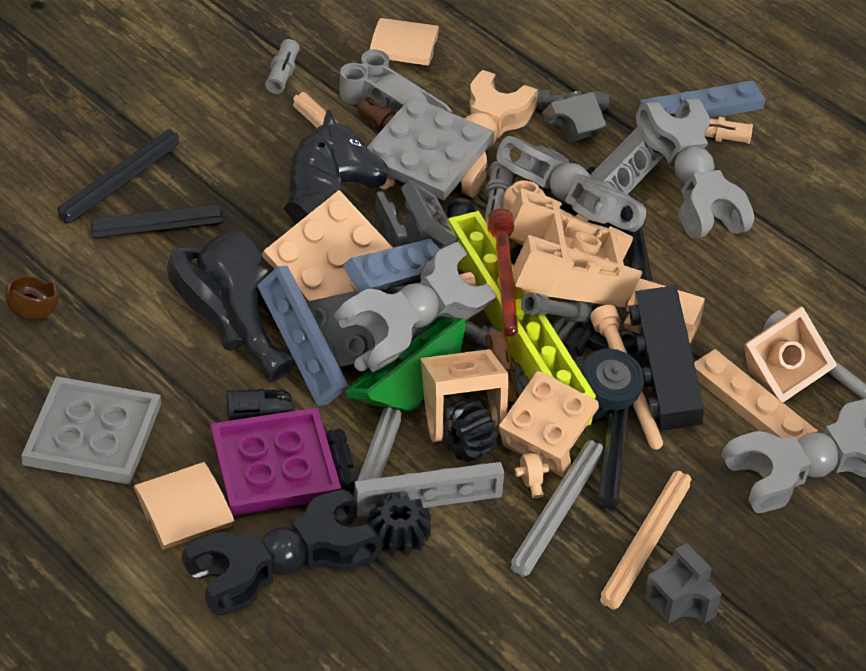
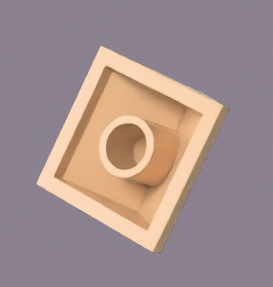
[744,306,837,402]

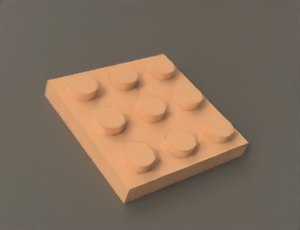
[262,190,393,301]

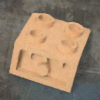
[499,371,599,478]

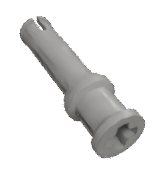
[484,161,517,244]

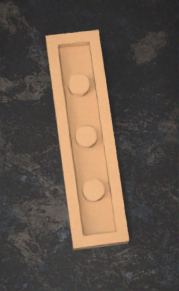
[694,349,818,440]

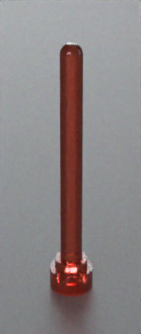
[487,209,518,337]

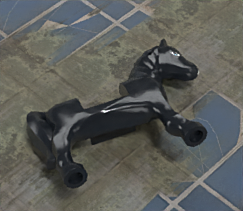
[167,109,421,382]

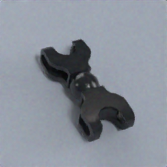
[182,490,383,616]

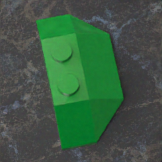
[345,317,466,412]

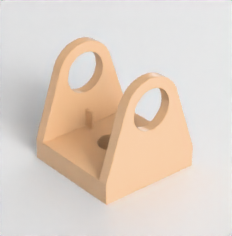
[420,349,508,442]

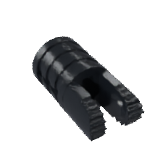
[227,389,294,421]

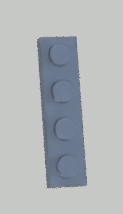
[639,81,766,118]
[343,239,440,293]
[257,266,349,406]

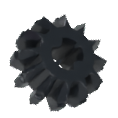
[443,398,498,463]
[368,493,431,557]

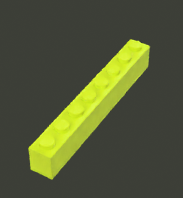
[448,211,596,426]

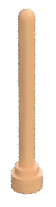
[590,305,663,450]

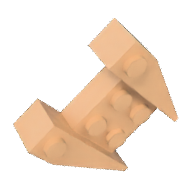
[505,188,642,308]

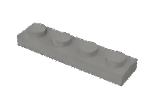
[354,462,504,517]

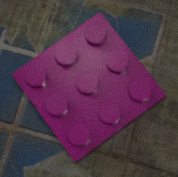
[210,407,341,516]

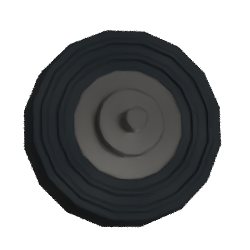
[581,349,644,410]

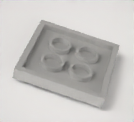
[367,96,494,200]
[21,376,161,485]

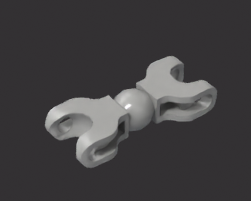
[636,98,754,239]
[497,136,646,232]
[333,242,497,372]
[721,399,866,513]

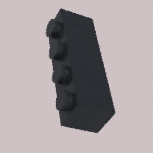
[629,285,704,431]

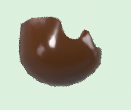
[5,275,60,320]

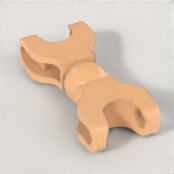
[460,70,538,197]

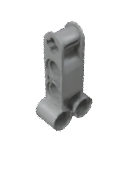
[339,49,452,113]

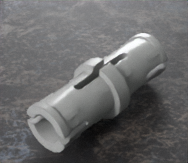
[265,39,300,94]

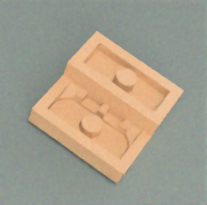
[370,18,439,66]
[134,462,234,550]

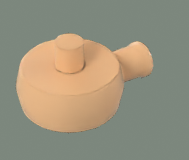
[514,453,549,499]

